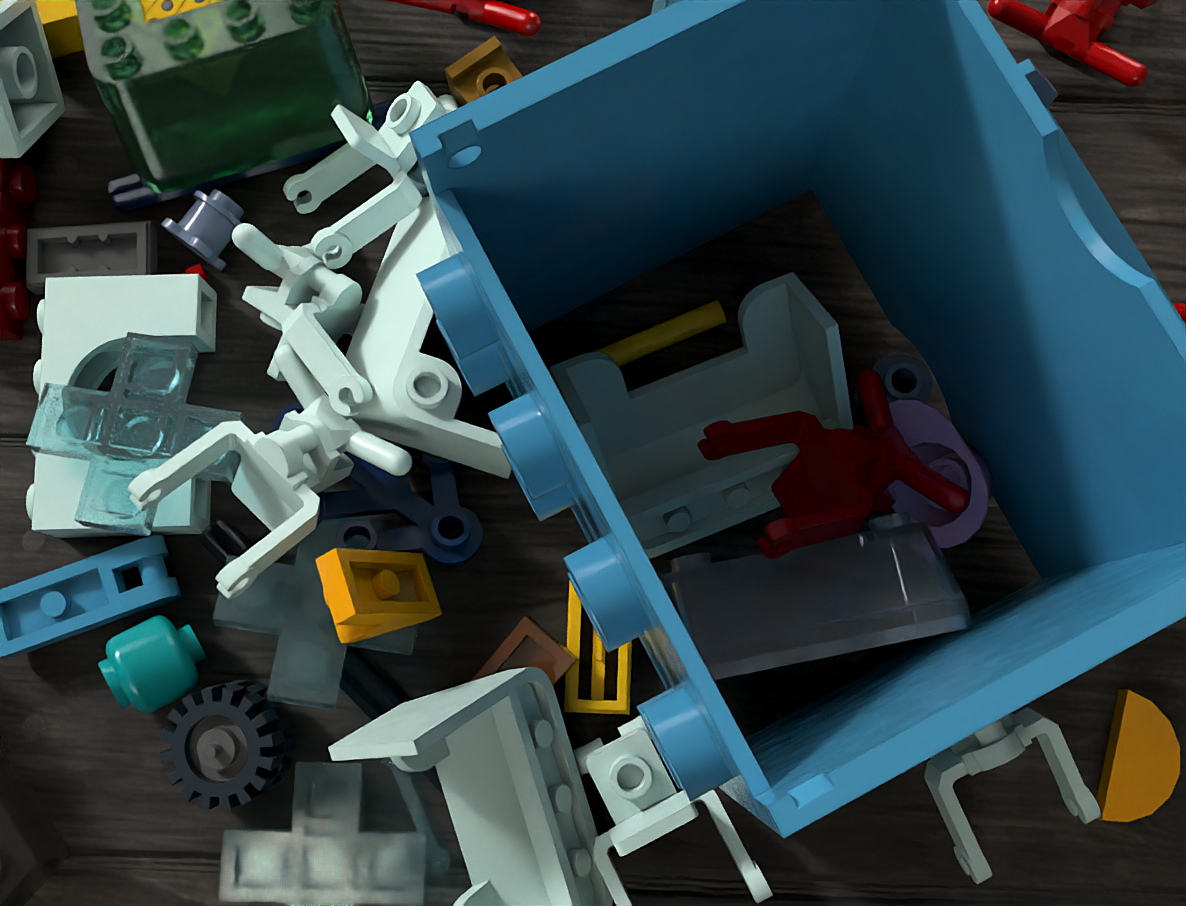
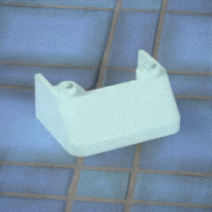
[344,196,512,479]
[328,667,613,906]

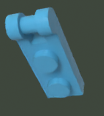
[0,535,182,659]

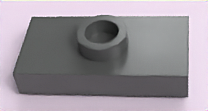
[26,221,158,295]

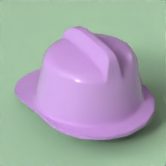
[867,399,992,548]

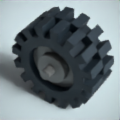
[160,680,296,811]

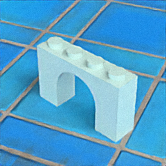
[26,274,217,538]

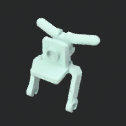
[283,81,459,269]
[232,223,373,416]
[127,344,412,600]
[924,707,1101,884]
[572,716,773,906]

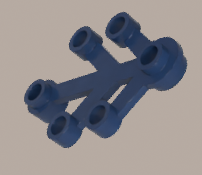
[273,403,483,567]

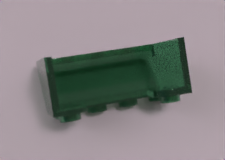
[75,0,375,193]

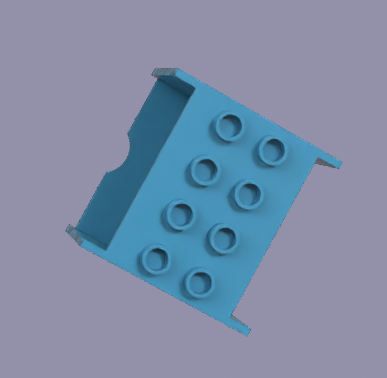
[408,0,1186,838]

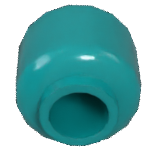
[98,615,206,714]

